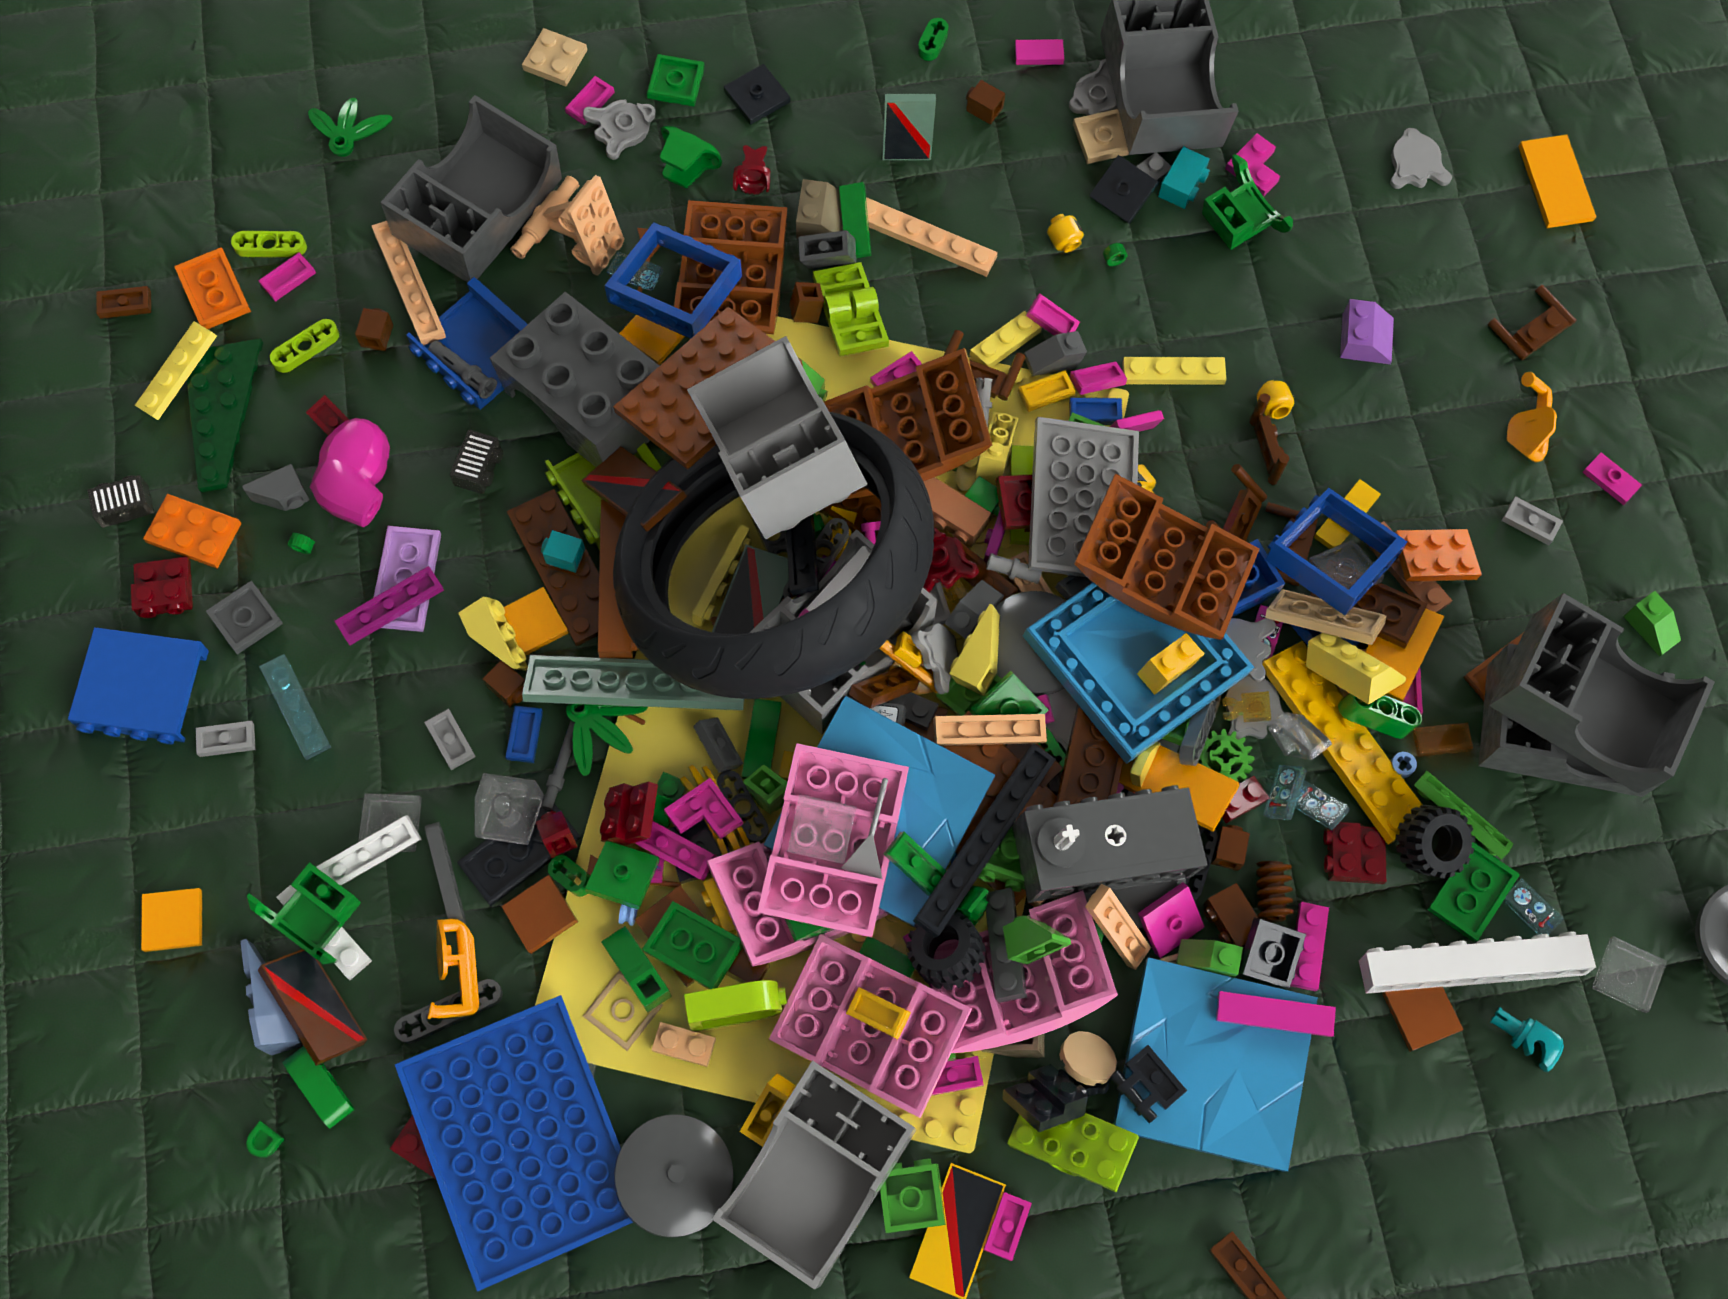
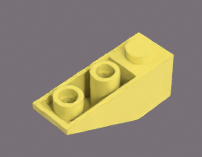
[975,412,1019,486]
[458,596,528,671]
[949,604,1000,696]

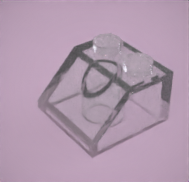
[475,773,544,845]

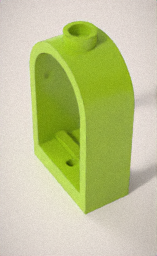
[684,980,787,1032]

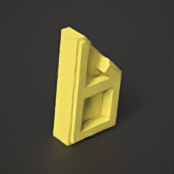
[1130,742,1160,787]

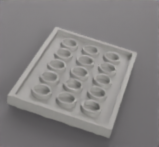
[1028,417,1139,577]

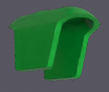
[660,126,722,188]

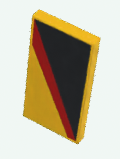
[909,1163,1006,1299]

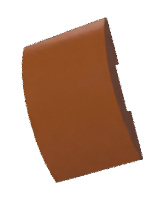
[674,200,787,334]
[824,348,992,499]
[1074,474,1260,640]

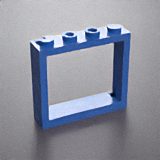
[605,222,742,339]
[1265,488,1407,615]

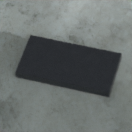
[457,796,581,907]

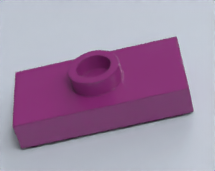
[984,511,1006,562]

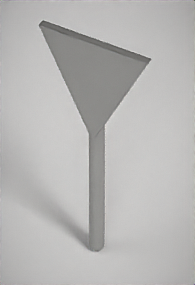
[841,778,888,879]

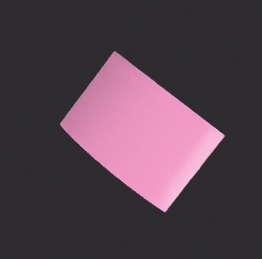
[757,743,909,938]
[707,842,889,966]
[931,890,1118,1053]
[769,934,972,1118]

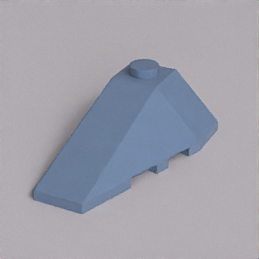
[240,939,304,1055]

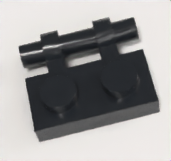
[1110,1045,1187,1124]

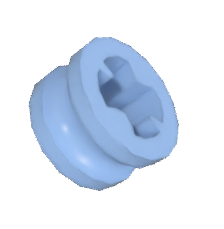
[1390,752,1417,779]
[619,904,638,926]

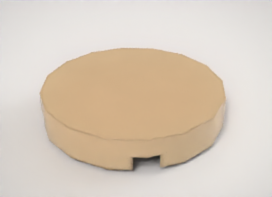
[1059,1031,1117,1086]

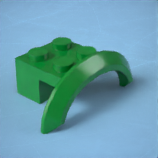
[1202,154,1293,250]
[247,862,361,964]

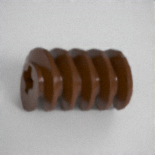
[1256,861,1294,922]

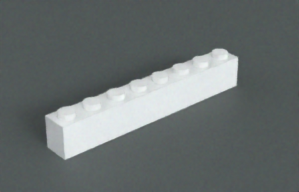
[1359,932,1596,994]

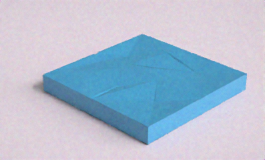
[1023,582,1255,764]
[763,696,995,928]
[1113,957,1318,1172]

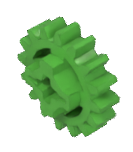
[1198,729,1254,782]

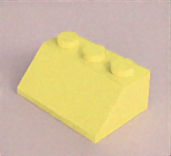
[1306,633,1406,705]

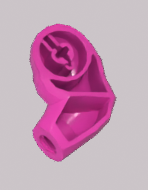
[310,418,390,527]

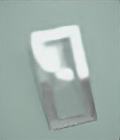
[1268,712,1332,760]

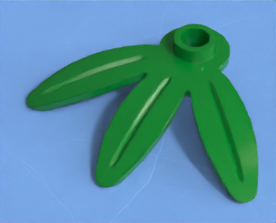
[308,98,393,157]
[566,704,648,776]

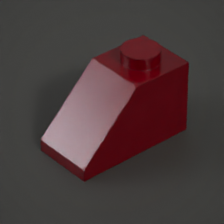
[535,811,578,859]

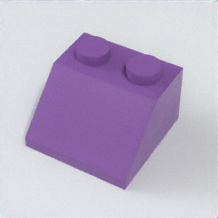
[1340,299,1394,364]

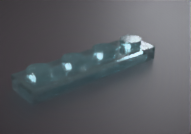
[259,654,332,760]

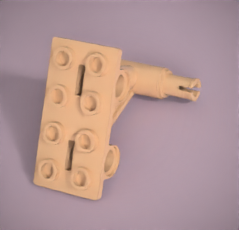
[510,175,624,276]

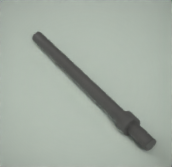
[541,657,597,810]

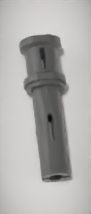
[428,340,497,399]

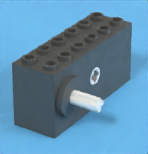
[1012,785,1207,903]

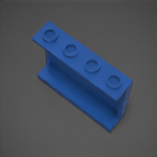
[406,277,528,410]
[68,627,209,744]

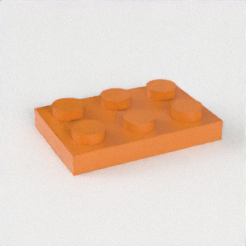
[174,247,251,329]
[143,494,242,569]
[1395,529,1482,582]

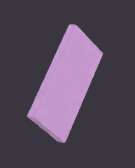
[374,526,441,632]

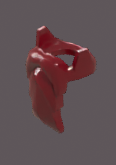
[733,145,771,195]

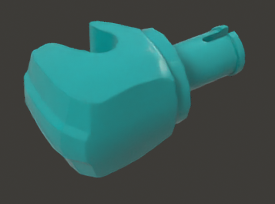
[1490,1007,1564,1072]

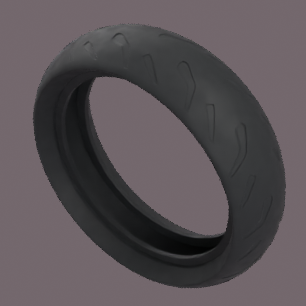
[613,412,934,699]

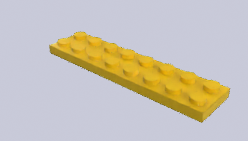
[1262,641,1422,845]

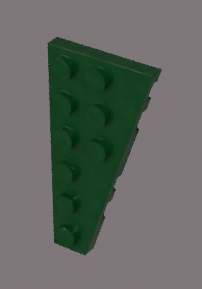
[187,338,263,493]

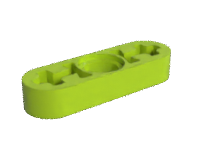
[231,231,307,257]
[270,319,339,373]

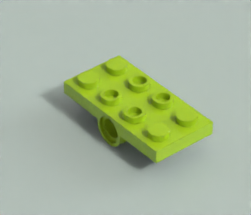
[813,262,889,356]
[1007,1113,1139,1192]

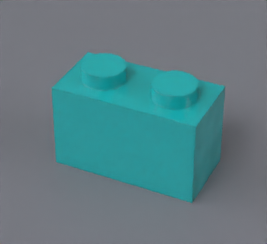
[1158,146,1210,209]

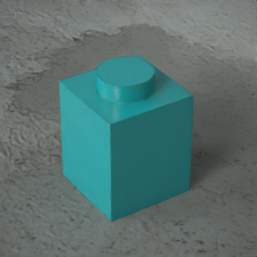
[541,530,585,573]

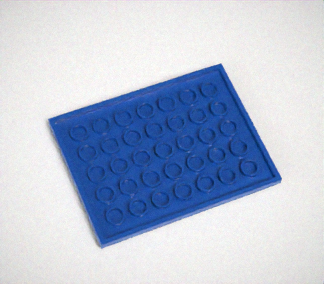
[394,995,633,1292]

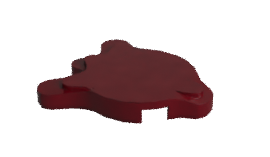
[923,527,979,593]

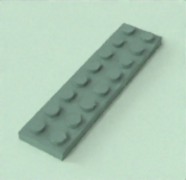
[522,655,744,710]

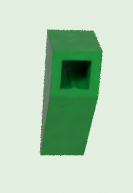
[954,885,989,927]
[601,926,672,1013]

